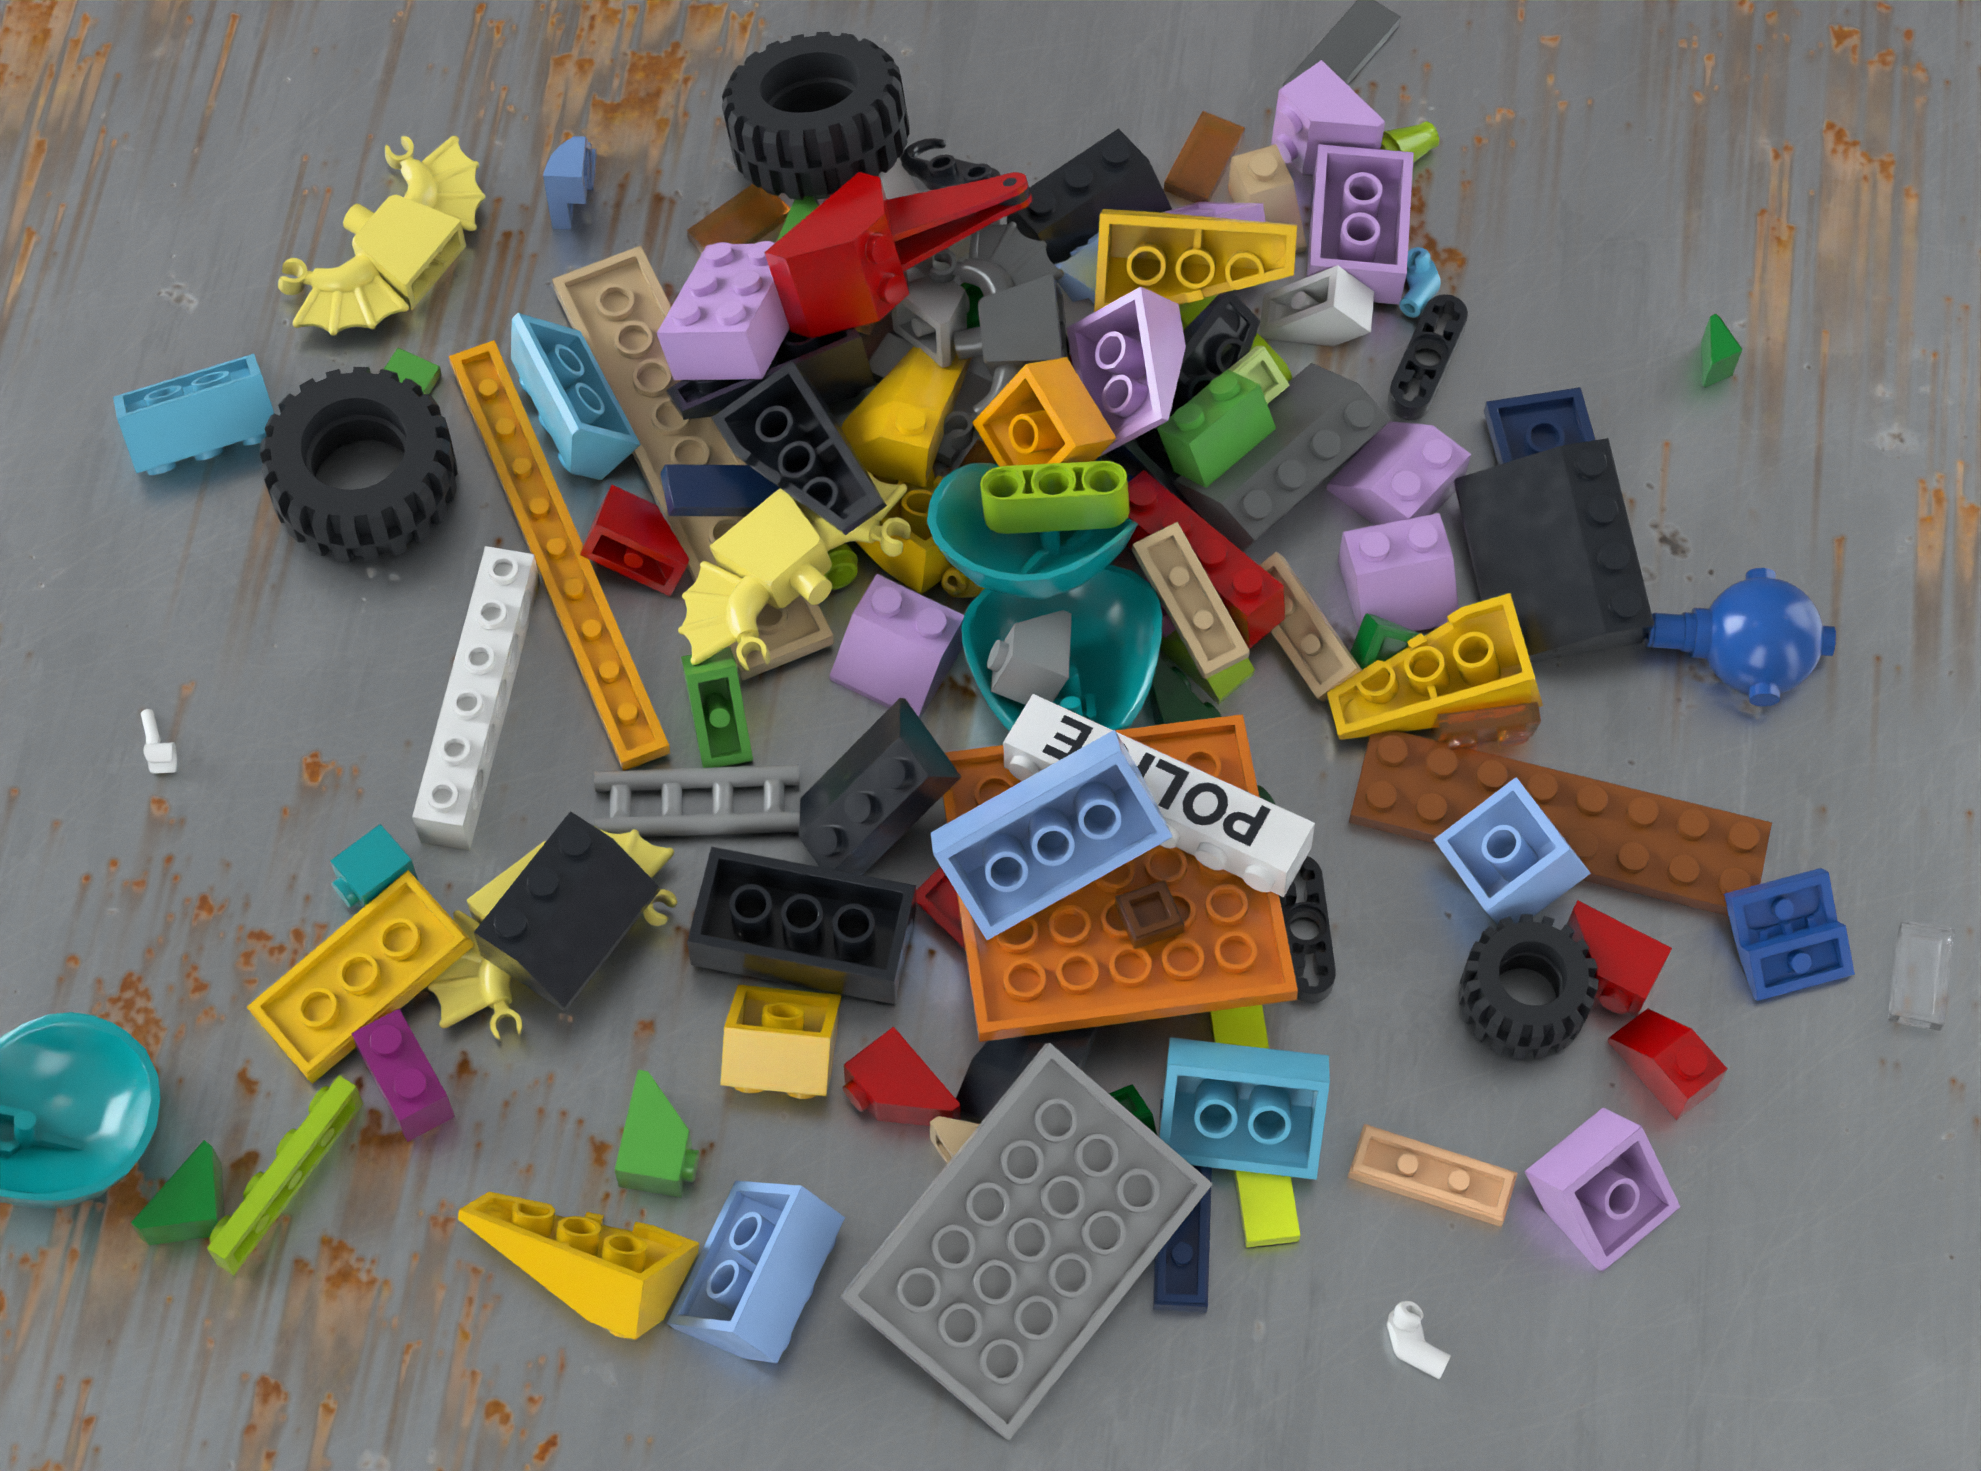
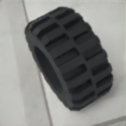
[722,32,910,200]
[260,367,458,562]

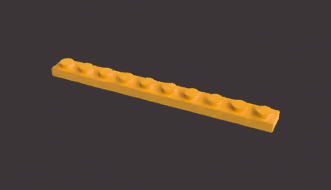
[449,340,670,771]

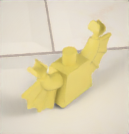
[278,136,486,336]
[678,472,911,671]
[427,826,677,1041]

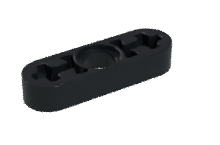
[1388,294,1468,420]
[1279,856,1336,1003]

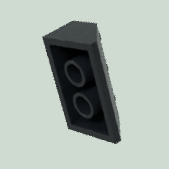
[1007,128,1172,283]
[799,698,961,875]
[474,811,660,1012]

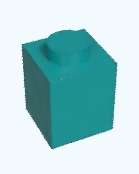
[330,824,418,909]

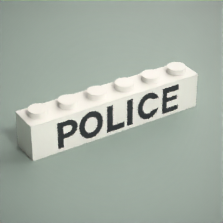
[1003,694,1315,897]

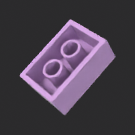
[1306,144,1414,305]
[657,241,789,380]

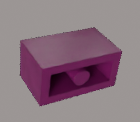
[351,1009,455,1142]

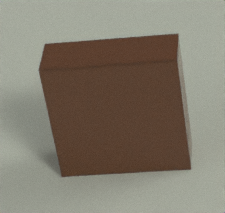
[1115,880,1184,949]

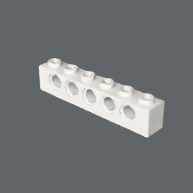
[412,546,540,851]

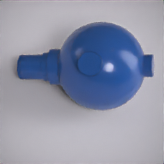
[1644,568,1836,707]

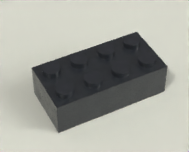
[687,846,916,1004]

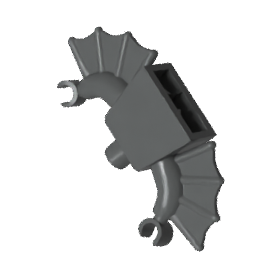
[929,222,1070,464]

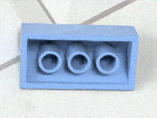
[931,730,1173,940]

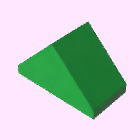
[131,1140,225,1245]

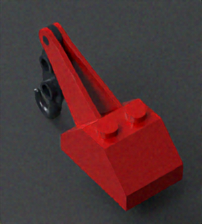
[764,138,1032,338]

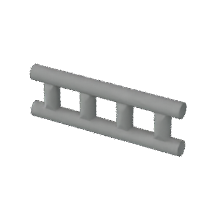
[594,765,800,837]

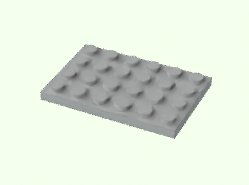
[839,1043,1213,1440]

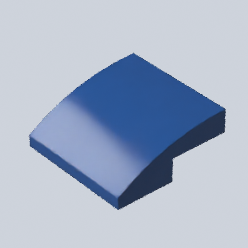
[1724,868,1855,1001]

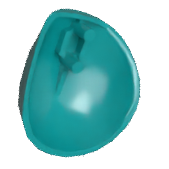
[927,463,1138,600]
[962,564,1163,731]
[0,1012,161,1208]

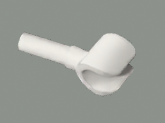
[141,709,177,774]

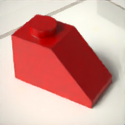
[579,484,690,596]
[1567,900,1672,1017]
[1607,1008,1728,1121]
[842,1026,961,1126]

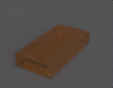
[1163,111,1245,203]
[687,184,790,253]

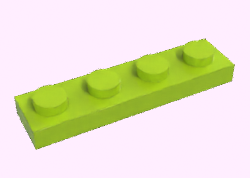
[207,1075,364,1276]

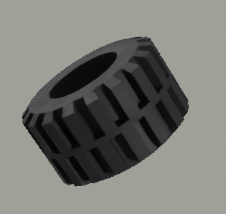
[1458,914,1599,1059]

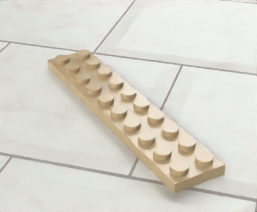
[552,245,834,681]

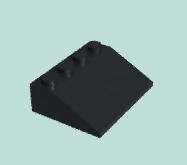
[1454,438,1654,662]

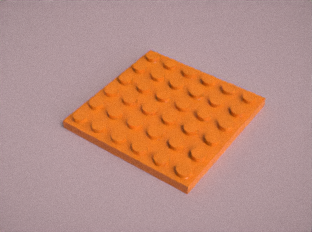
[942,714,1298,1042]

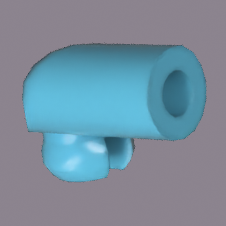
[1399,247,1441,318]

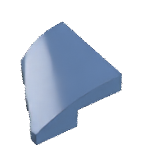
[543,136,597,230]

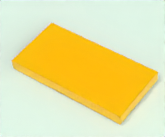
[247,870,475,1084]

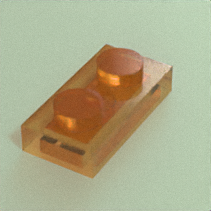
[1430,702,1541,750]

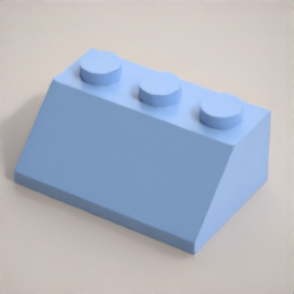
[667,1180,845,1363]

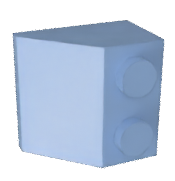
[1434,777,1591,925]

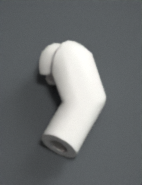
[1387,1301,1451,1379]

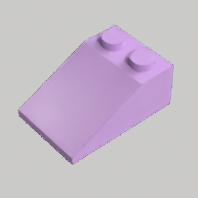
[1067,287,1186,457]

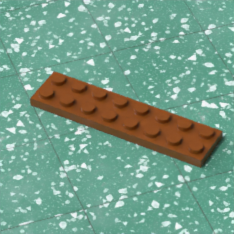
[1348,731,1772,916]

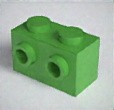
[1157,369,1276,488]

